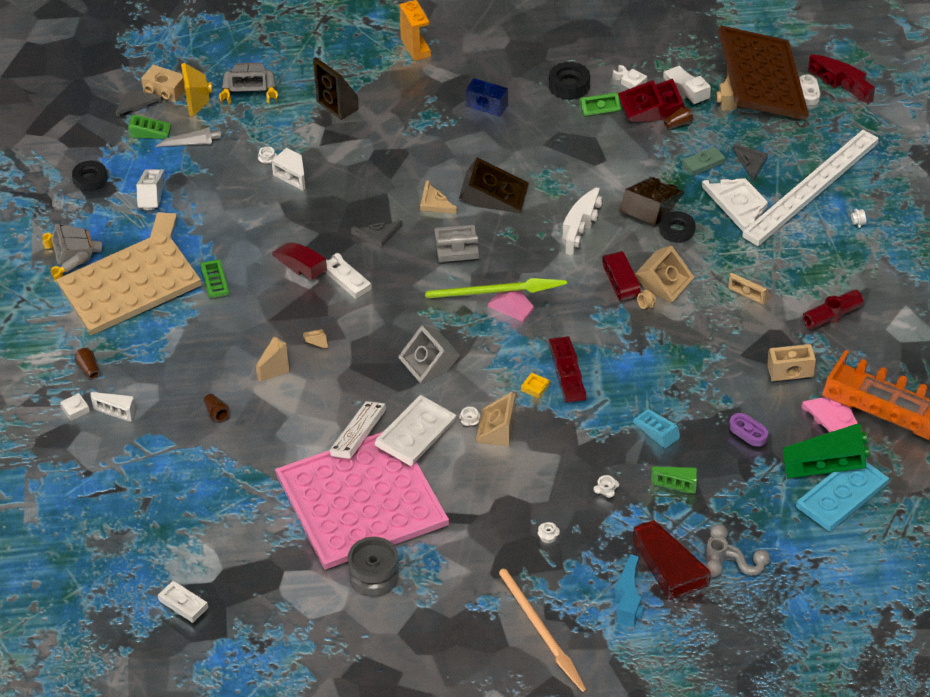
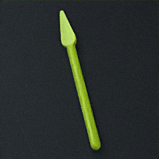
[425,278,568,299]

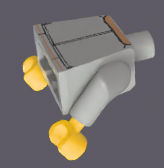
[219,63,278,105]
[42,224,102,282]

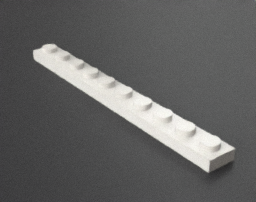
[742,130,879,246]

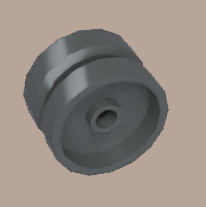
[348,537,399,596]

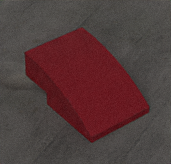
[618,78,685,122]

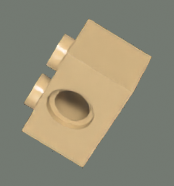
[141,65,185,103]
[767,344,816,381]

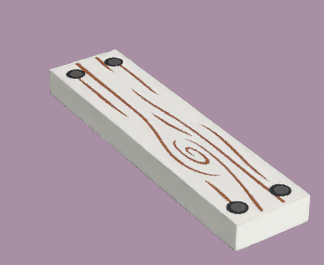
[330,401,386,459]

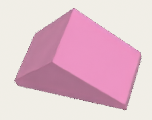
[488,291,534,322]

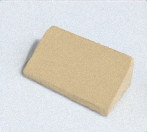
[728,273,771,305]

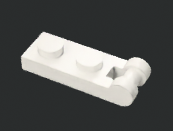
[325,253,372,299]

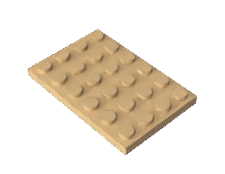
[56,231,202,336]

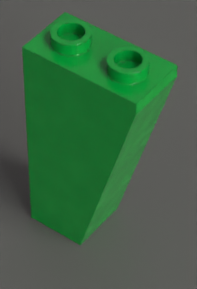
[783,423,870,478]

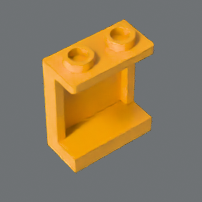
[399,0,431,61]

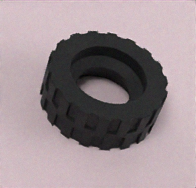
[549,62,590,100]

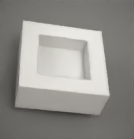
[60,393,90,421]

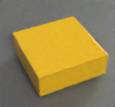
[521,372,550,399]

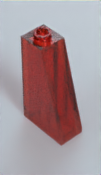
[633,520,711,601]

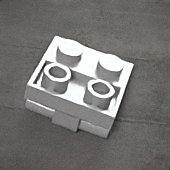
[434,225,479,262]

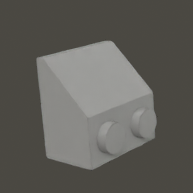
[398,325,460,384]

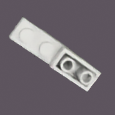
[563,187,603,255]

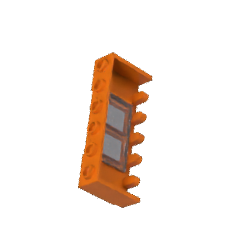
[822,350,930,440]

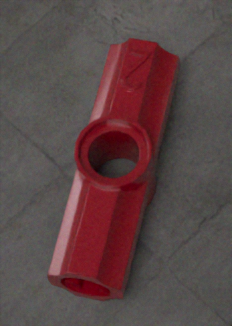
[802,289,864,330]

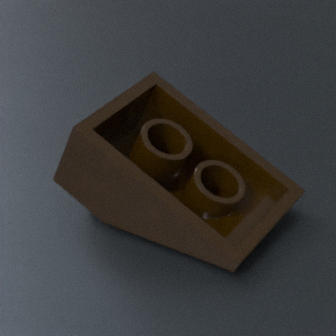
[313,57,359,120]
[459,157,529,213]

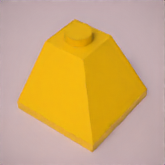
[181,63,212,117]

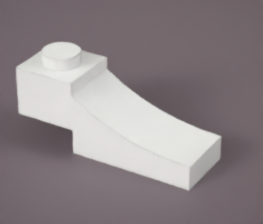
[663,66,711,104]

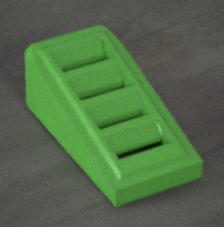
[128,115,171,139]
[200,259,229,299]
[651,466,697,494]

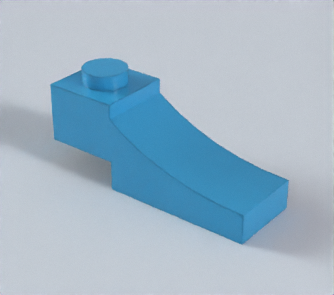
[615,554,645,628]

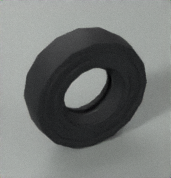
[72,160,107,191]
[659,211,696,243]

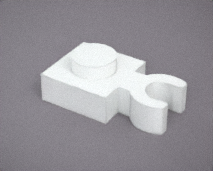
[612,65,647,89]

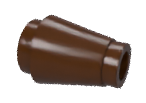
[664,107,694,130]
[74,348,100,379]
[204,394,230,422]

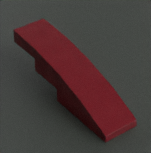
[549,336,586,403]

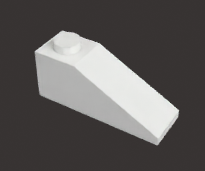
[136,169,165,210]

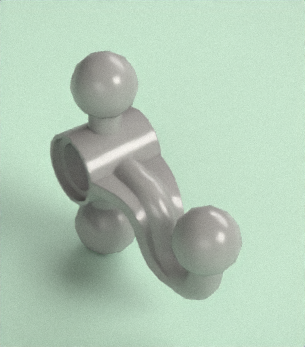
[705,524,770,577]

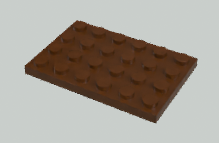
[718,25,809,120]

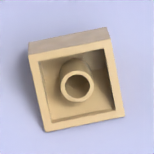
[635,245,695,302]

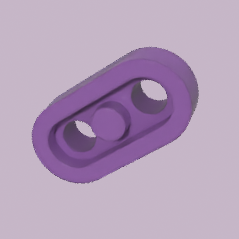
[729,413,768,446]

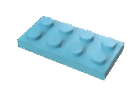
[796,462,889,532]

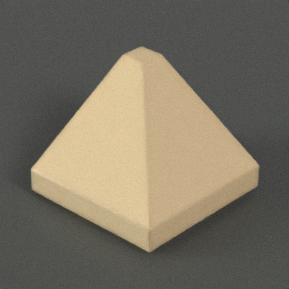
[303,329,328,348]

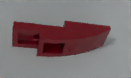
[808,54,875,105]

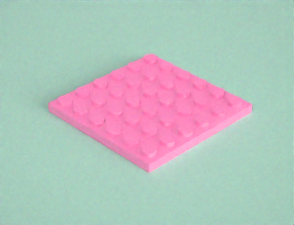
[275,431,449,570]

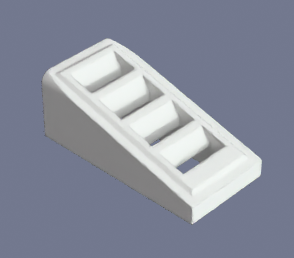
[91,392,136,421]

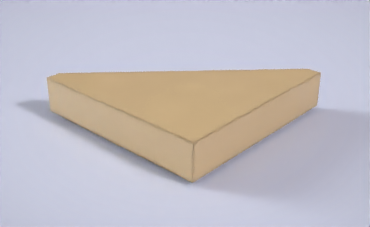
[420,181,457,214]

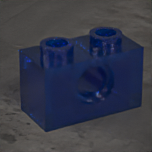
[465,78,508,117]

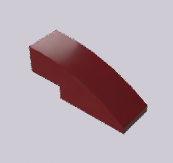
[272,242,327,280]

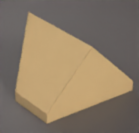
[256,337,289,381]

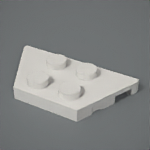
[702,178,768,231]

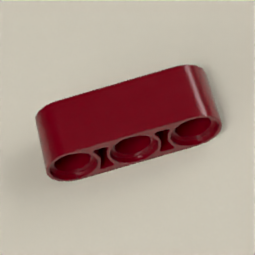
[602,251,641,301]

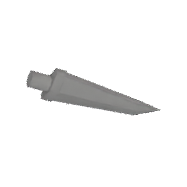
[155,127,221,147]

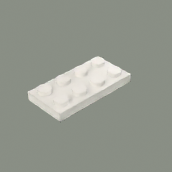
[375,395,457,466]

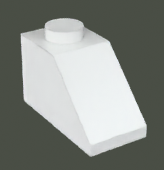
[272,148,306,190]

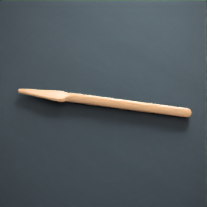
[499,569,586,692]

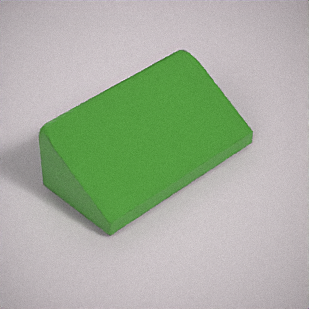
[579,92,621,117]

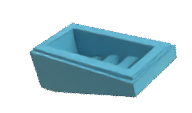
[633,409,680,448]

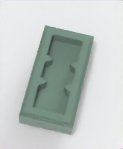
[682,146,726,176]

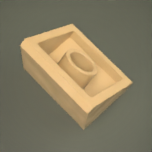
[476,392,515,446]

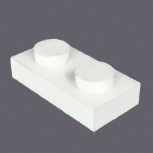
[158,581,208,623]

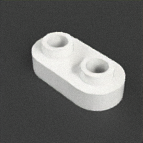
[799,74,820,106]

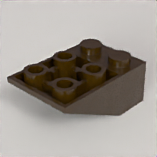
[620,177,684,225]

